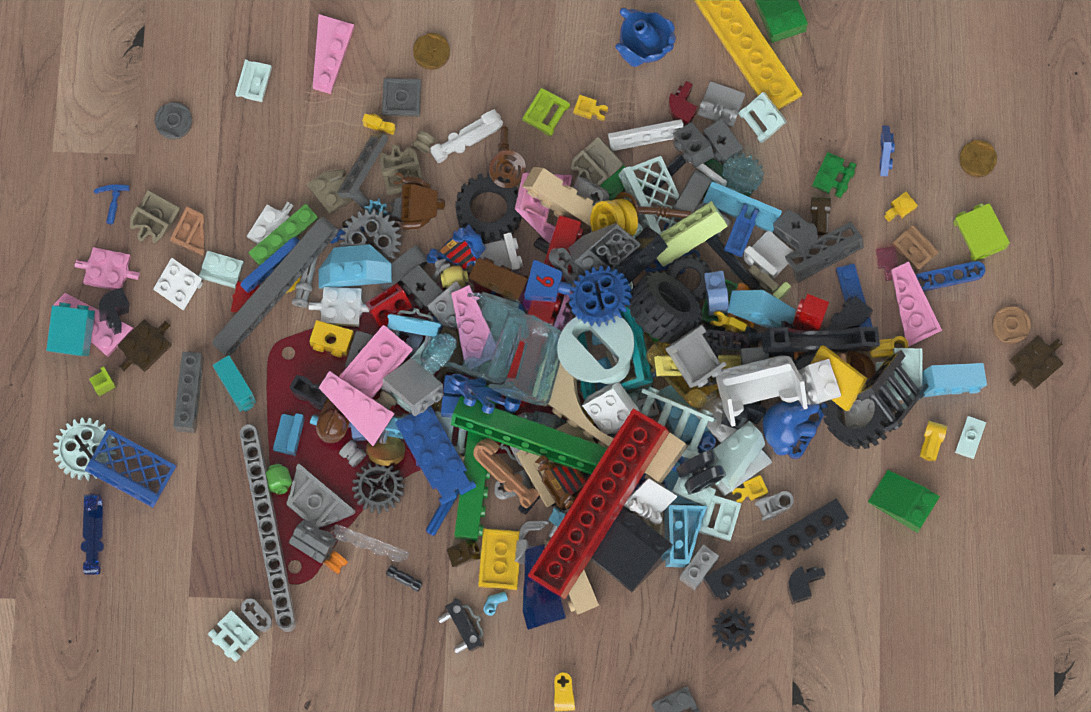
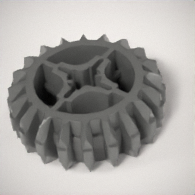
[352,463,405,514]

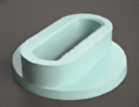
[557,310,634,384]

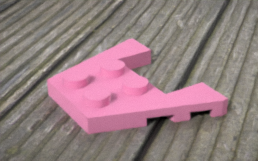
[515,173,572,243]

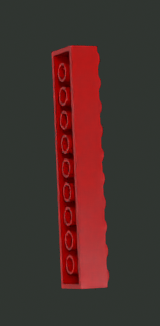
[502,215,584,409]
[528,408,669,600]

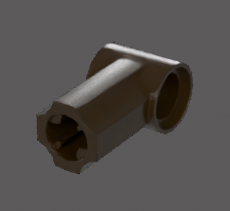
[810,197,831,236]

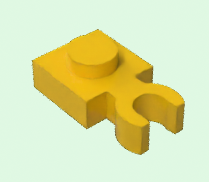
[573,95,608,121]
[362,114,396,135]
[732,475,769,503]

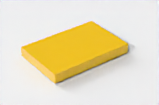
[811,345,867,411]
[478,528,520,590]

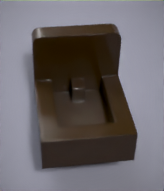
[447,541,481,567]

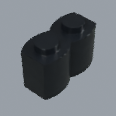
[289,375,330,410]

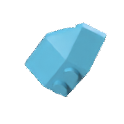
[319,244,392,289]

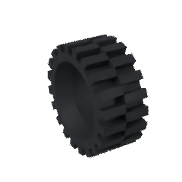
[455,173,522,244]
[823,378,896,449]

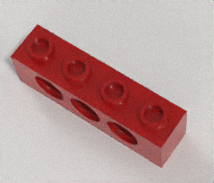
[793,294,829,331]

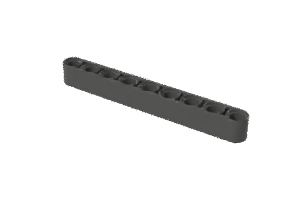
[212,217,338,357]

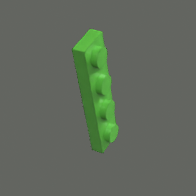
[248,204,318,266]

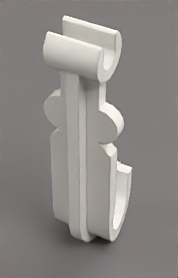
[430,109,503,164]

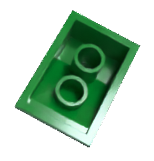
[754,0,808,43]
[868,470,940,533]

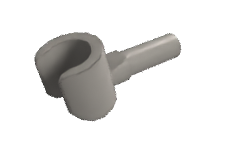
[431,259,450,282]

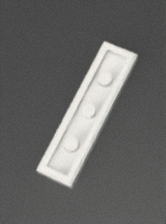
[608,119,683,151]

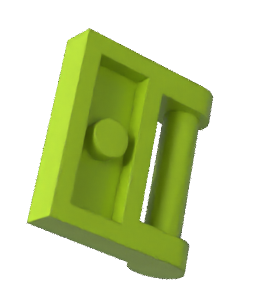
[522,88,570,137]

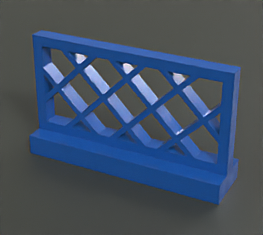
[85,429,176,508]

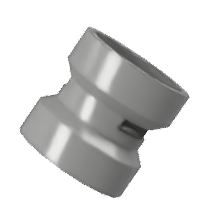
[339,440,366,467]

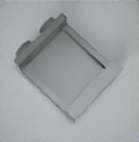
[665,325,727,388]
[383,358,443,416]

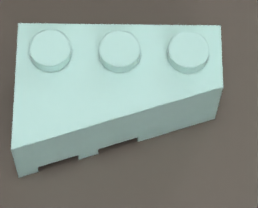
[713,421,765,492]

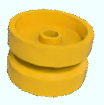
[590,199,638,237]

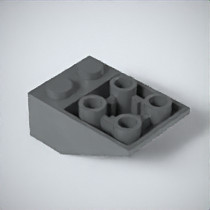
[568,223,641,273]

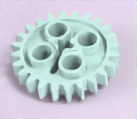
[53,418,117,481]

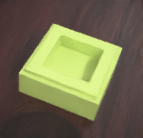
[773,282,791,300]

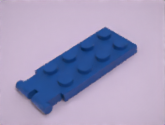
[395,406,476,505]

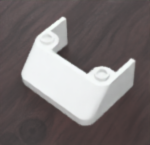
[716,356,808,426]

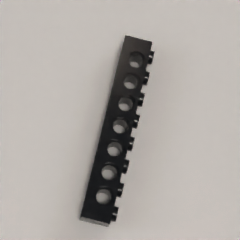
[703,498,849,601]

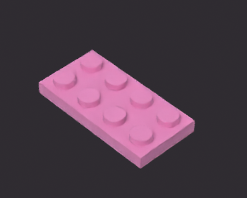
[339,325,413,398]

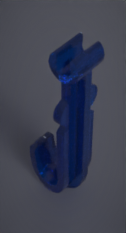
[80,493,104,575]

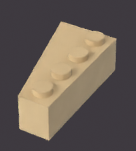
[522,167,594,229]
[544,537,599,615]

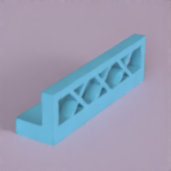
[703,181,782,232]

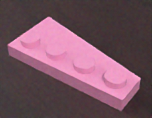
[319,371,395,446]

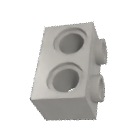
[679,545,719,591]

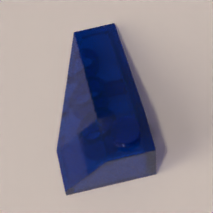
[522,544,566,630]

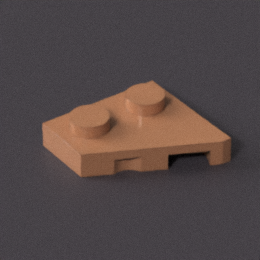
[170,206,204,257]

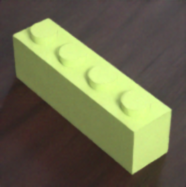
[657,201,727,267]

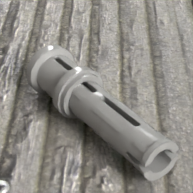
[292,257,318,308]

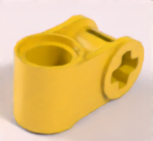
[554,672,575,711]

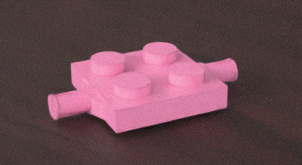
[75,247,140,290]

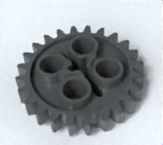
[340,209,402,263]

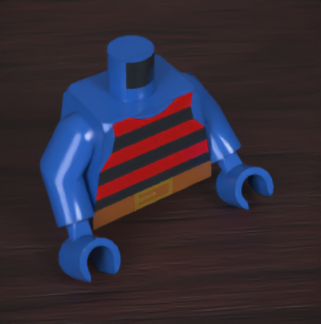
[427,224,486,269]

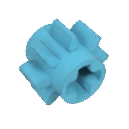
[364,199,388,223]

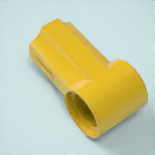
[869,336,909,358]
[919,421,948,462]

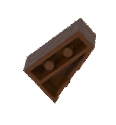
[469,257,529,304]

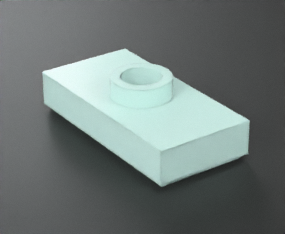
[955,416,986,459]

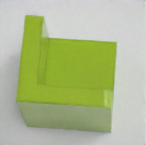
[89,366,116,396]

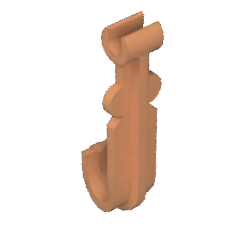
[474,438,540,508]

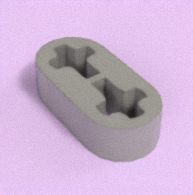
[241,599,272,632]

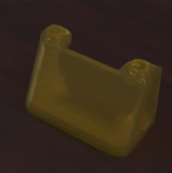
[646,341,720,408]

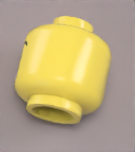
[440,265,469,289]

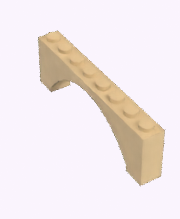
[534,359,688,485]

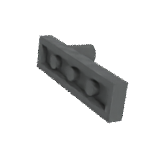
[337,134,388,209]

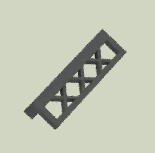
[785,222,864,283]

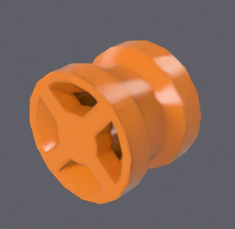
[323,550,348,575]

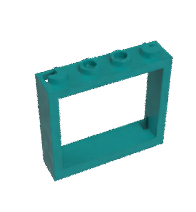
[577,306,653,400]

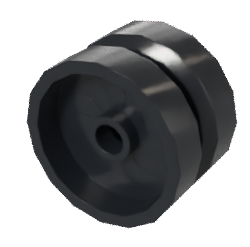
[676,450,726,495]

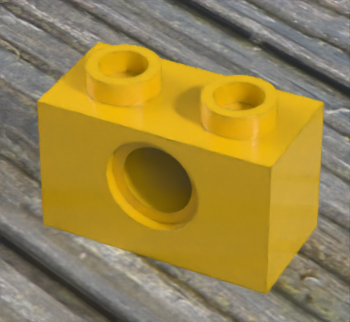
[309,320,354,357]

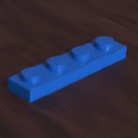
[836,263,873,327]

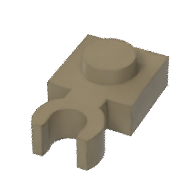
[749,265,778,295]

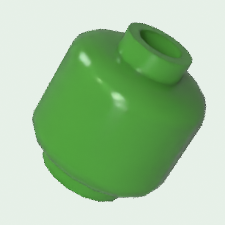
[266,464,292,494]

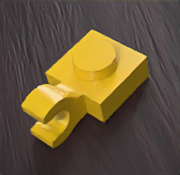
[884,192,918,222]
[710,311,747,333]

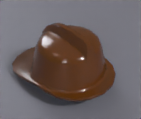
[846,351,876,379]
[316,400,350,443]

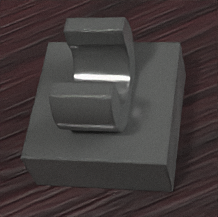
[388,198,404,222]

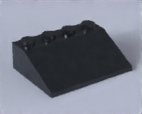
[591,506,673,592]

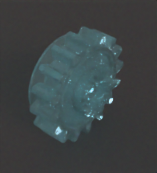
[722,153,764,194]
[421,333,457,373]

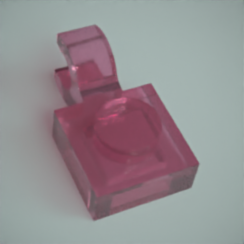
[875,247,898,281]

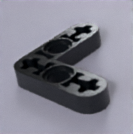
[702,330,749,387]

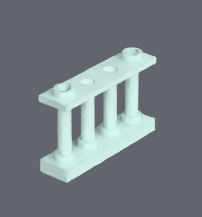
[641,387,717,459]

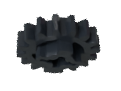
[712,608,755,652]

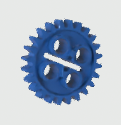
[569,266,632,327]

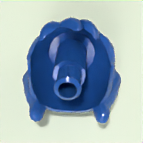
[615,8,676,67]
[763,400,819,455]

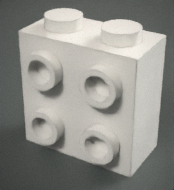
[582,382,640,435]

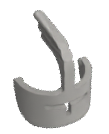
[515,520,549,565]

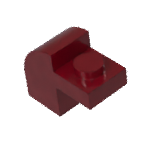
[668,81,698,126]

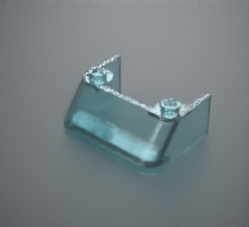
[442,293,527,383]
[489,313,562,406]

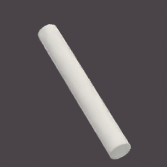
[690,163,727,187]

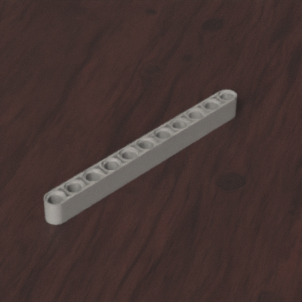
[240,424,297,632]

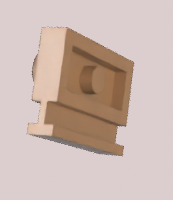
[892,225,939,271]

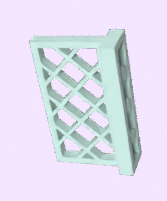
[618,156,679,234]

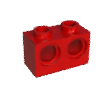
[365,283,413,328]

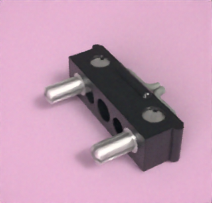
[438,598,485,653]

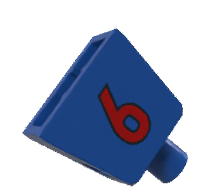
[524,260,572,302]

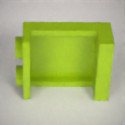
[953,203,1010,262]

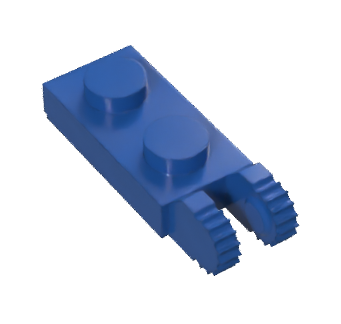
[724,204,759,257]

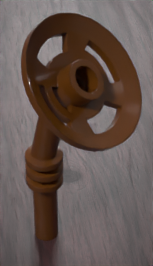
[489,126,526,188]
[614,192,691,218]

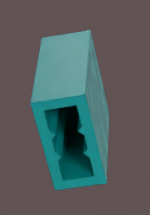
[46,302,95,356]
[213,355,256,412]

